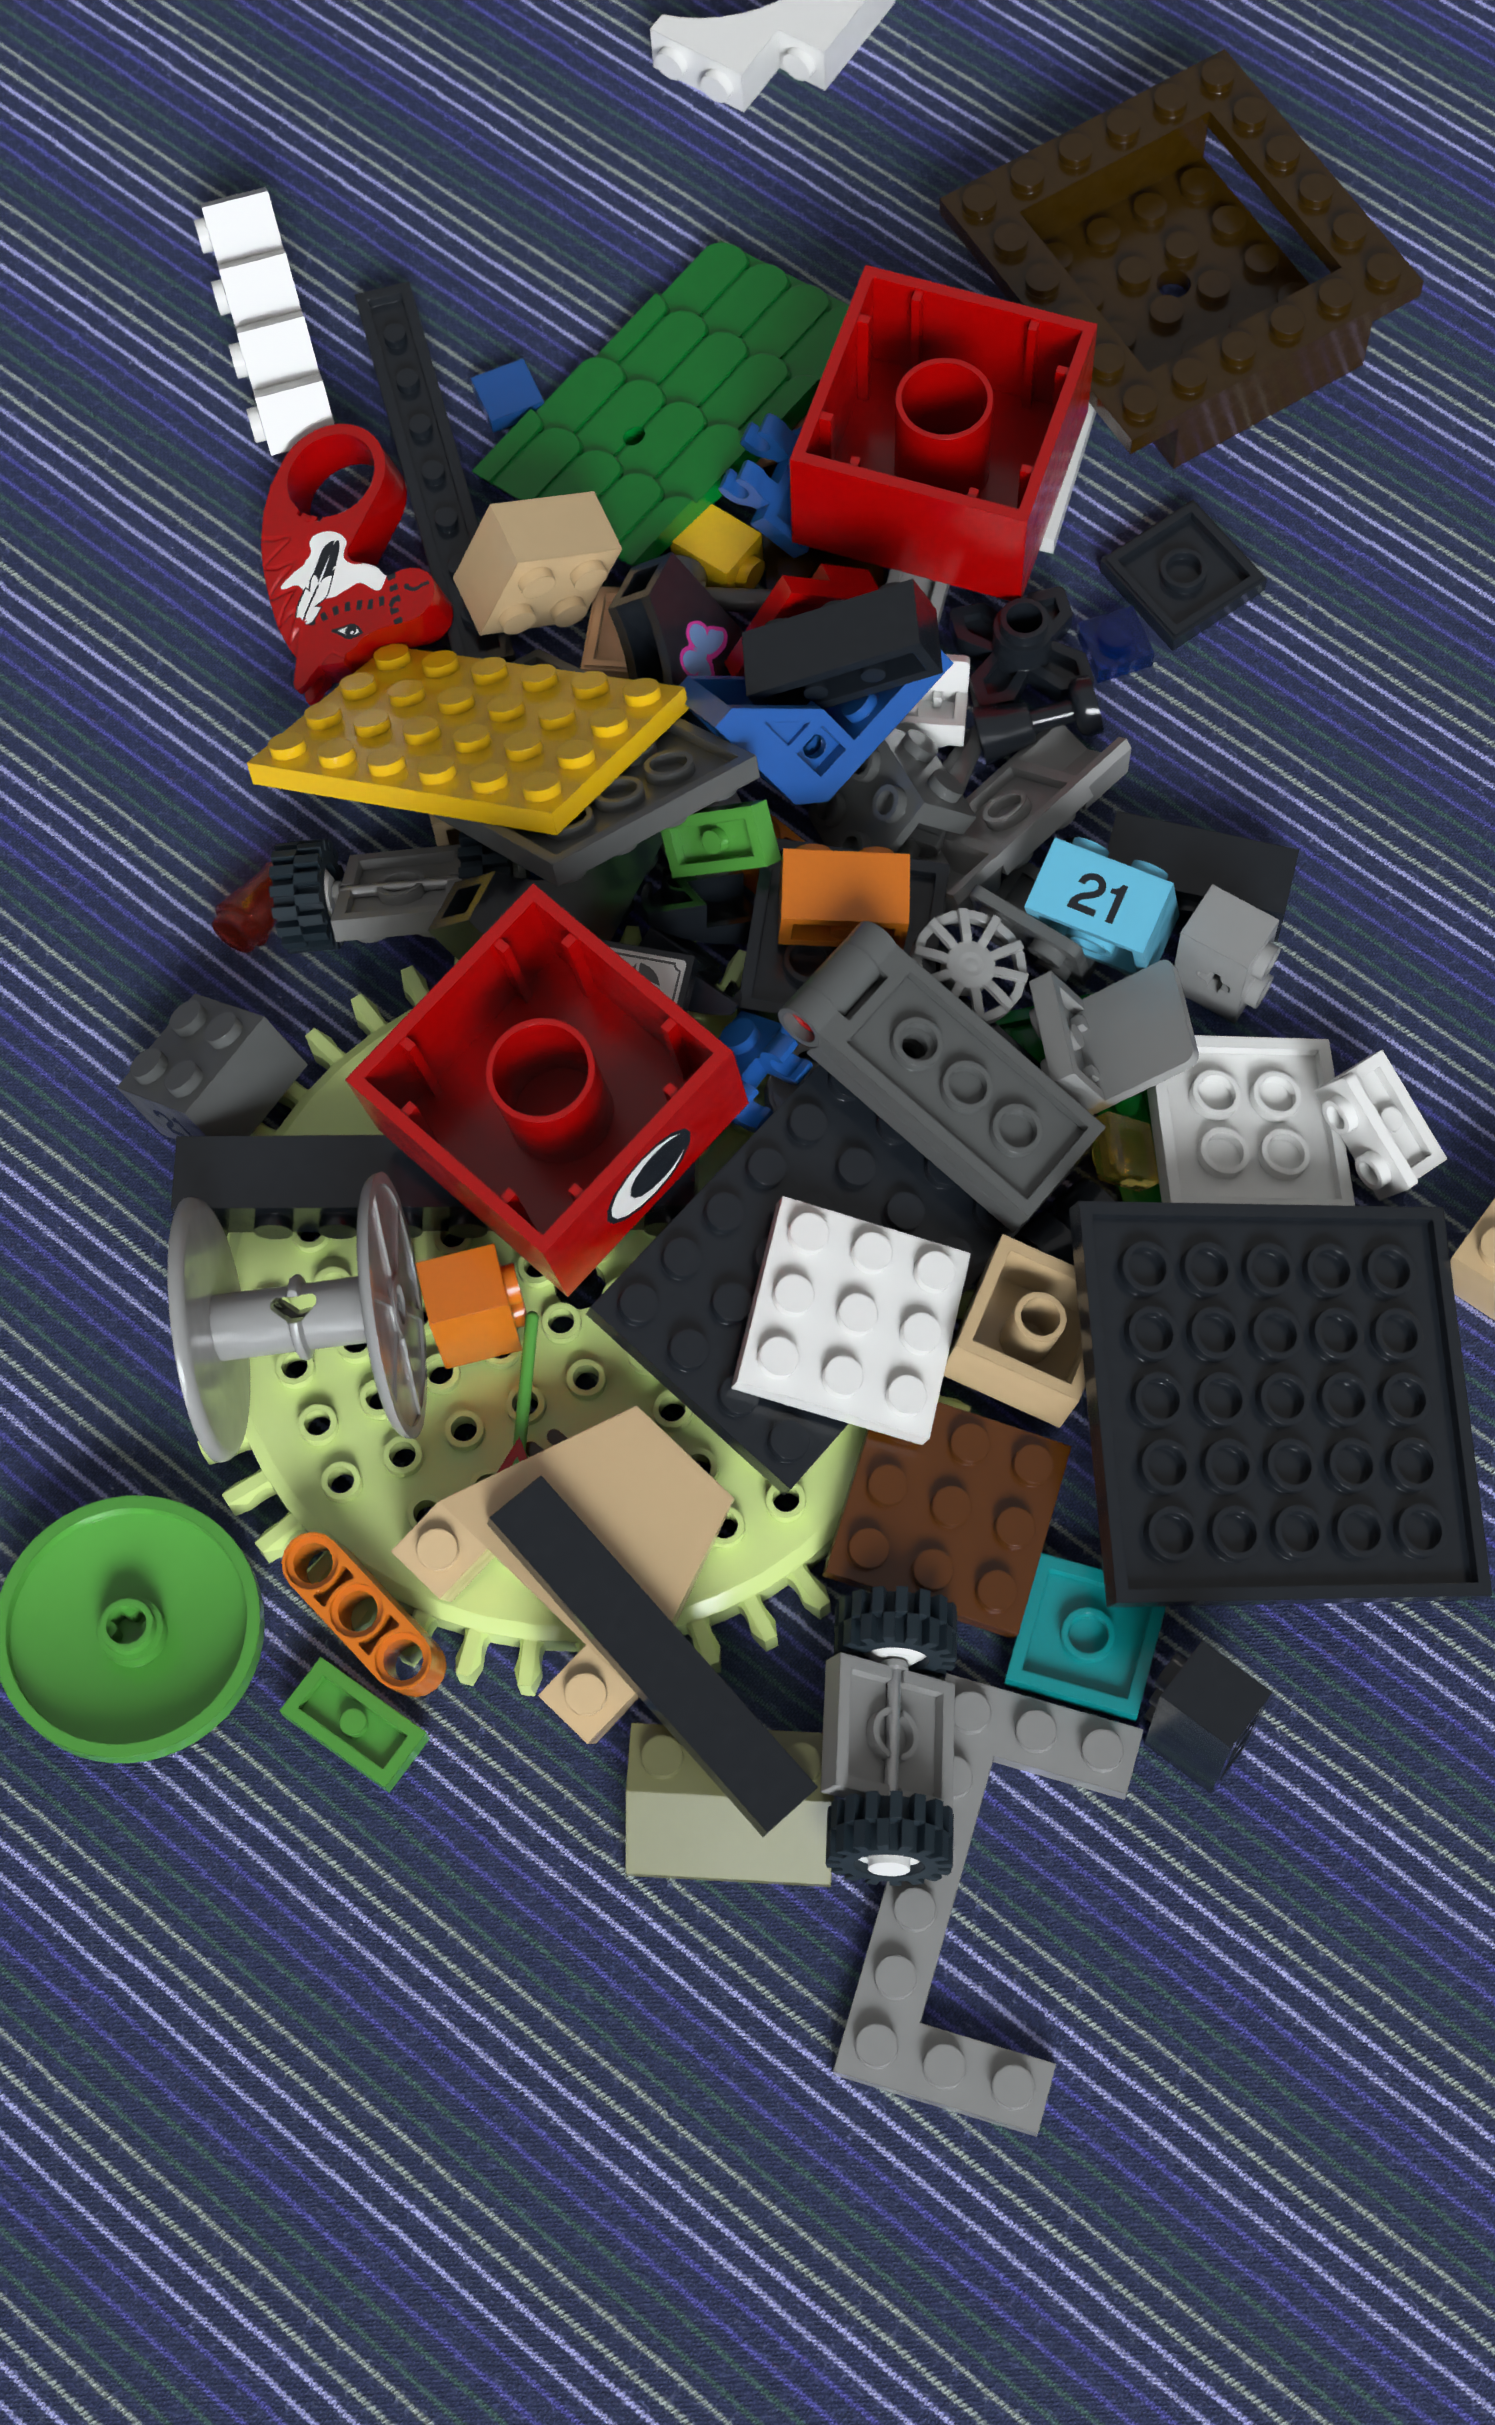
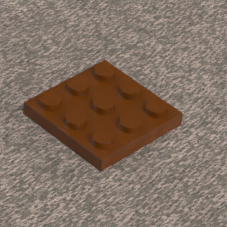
[822,1402,1072,1639]

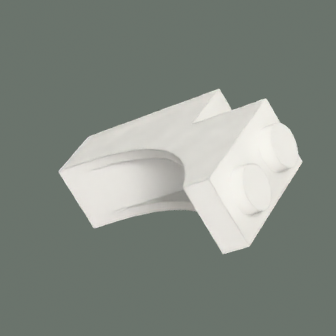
[650,0,895,112]

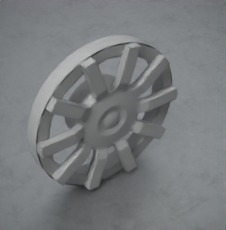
[910,908,1029,1024]

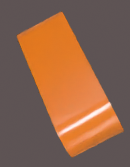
[281,1532,447,1697]

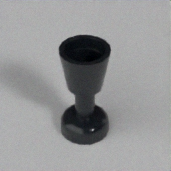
[971,674,1104,765]

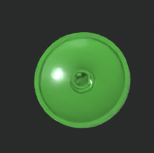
[0,1495,265,1763]

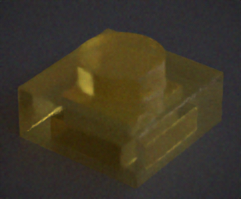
[1092,1111,1159,1192]

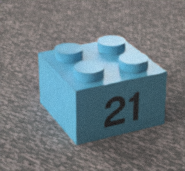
[1024,837,1180,975]

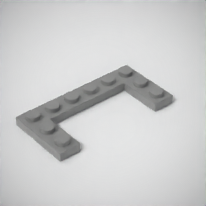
[833,1673,1144,2137]

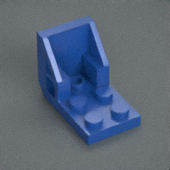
[679,650,953,805]

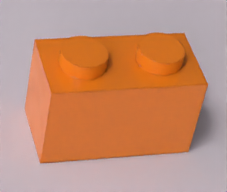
[778,844,910,950]
[415,1243,527,1369]

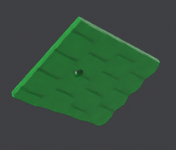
[471,240,849,567]

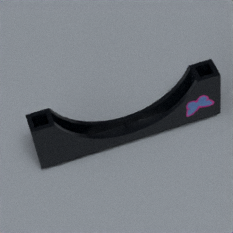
[428,552,744,960]

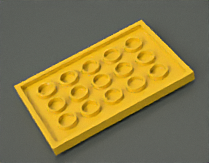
[247,644,689,835]

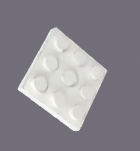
[1147,1035,1355,1206]
[731,1196,971,1445]

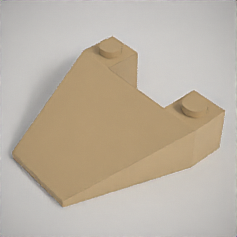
[391,1405,735,1744]

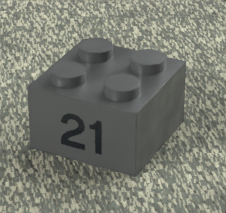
[116,993,308,1140]

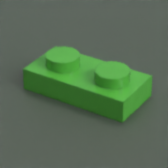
[660,799,782,878]
[279,1657,430,1793]

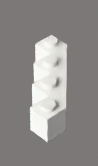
[194,187,334,456]

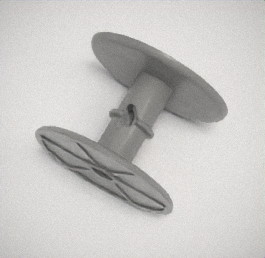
[167,1172,427,1463]

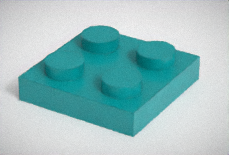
[1005,1553,1166,1722]

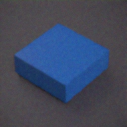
[470,358,544,433]

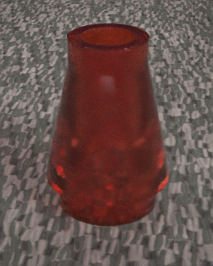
[212,862,277,953]

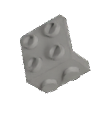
[1029,960,1199,1115]

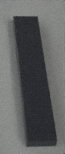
[487,1475,818,1837]

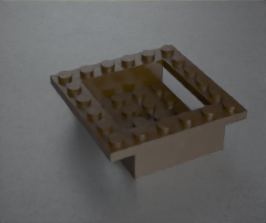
[939,49,1424,469]

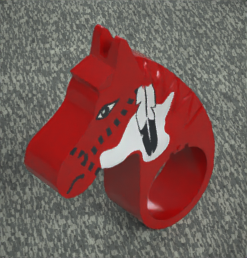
[261,424,453,706]

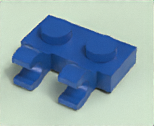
[718,413,810,558]
[718,1010,813,1133]

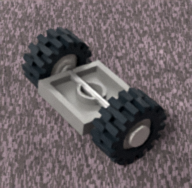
[269,832,530,954]
[821,1586,958,1886]

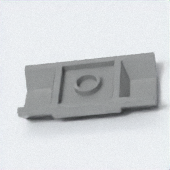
[917,725,1131,927]

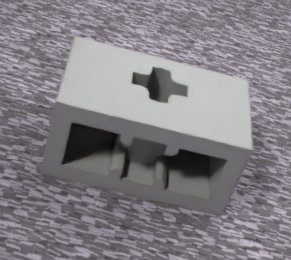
[1174,884,1281,1024]

